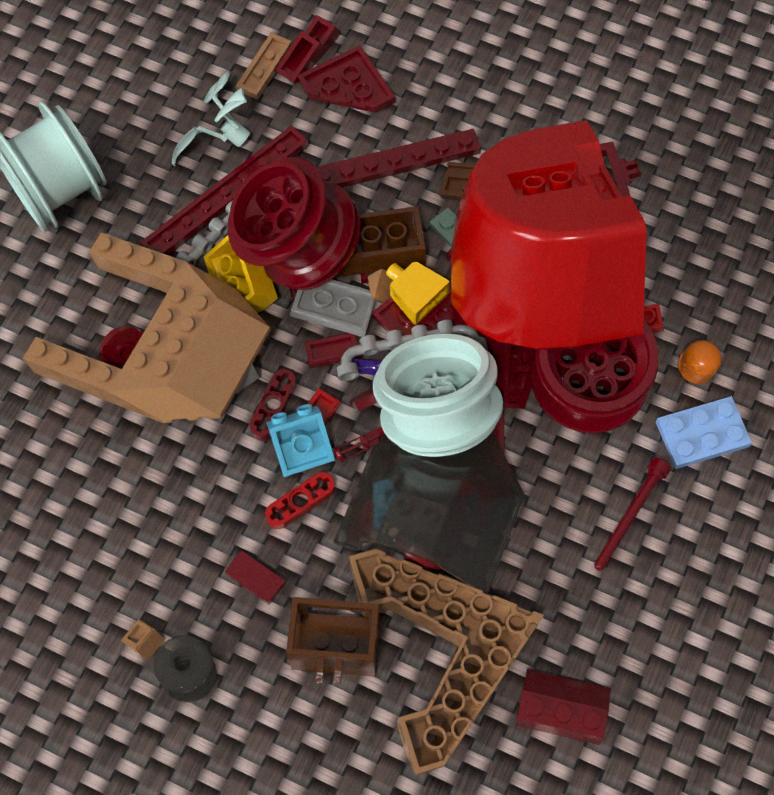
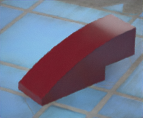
[275,15,340,84]

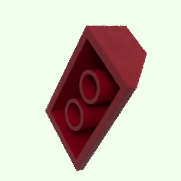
[515,669,611,745]

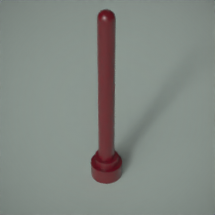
[594,457,672,571]

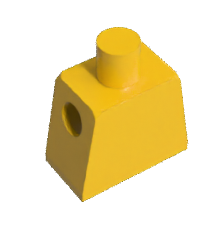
[386,262,450,325]

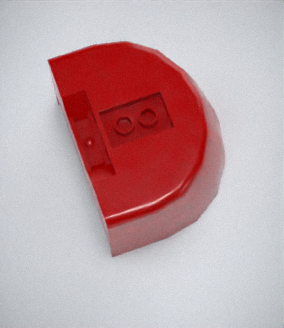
[451,120,647,349]

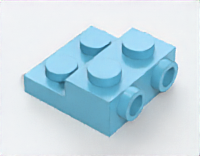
[266,404,335,477]

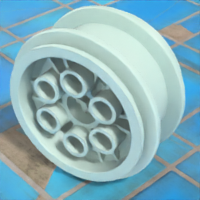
[373,334,503,457]

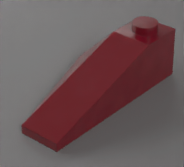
[489,337,536,409]

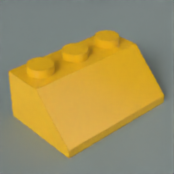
[204,235,278,313]

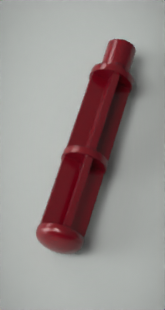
[334,426,386,462]

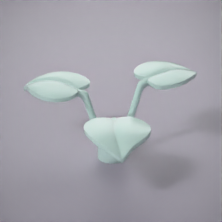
[172,71,250,166]

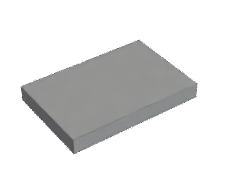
[290,279,376,337]

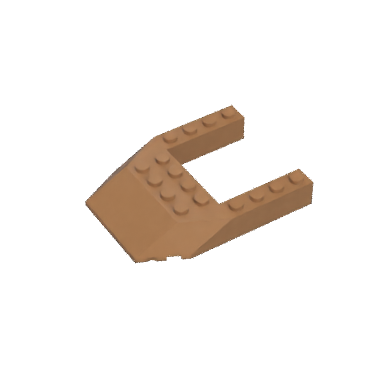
[23,233,271,423]

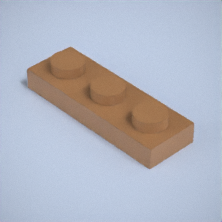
[236,33,292,100]

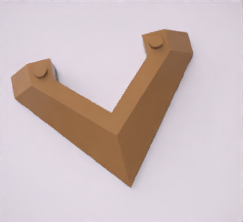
[349,549,544,775]

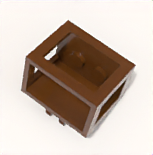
[286,597,380,685]

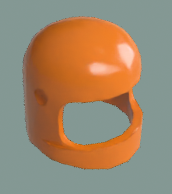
[677,340,722,384]

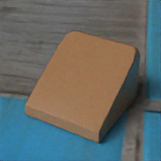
[368,269,393,303]
[121,619,164,660]

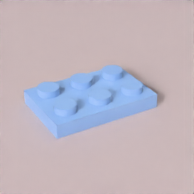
[656,396,752,469]

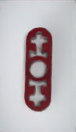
[250,369,296,441]

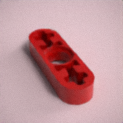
[265,472,335,529]

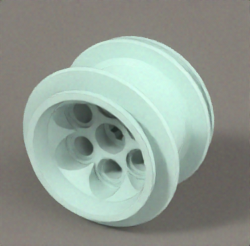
[0,101,107,233]

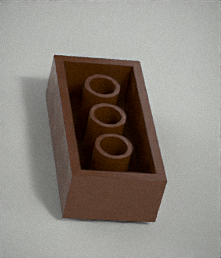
[335,206,426,277]

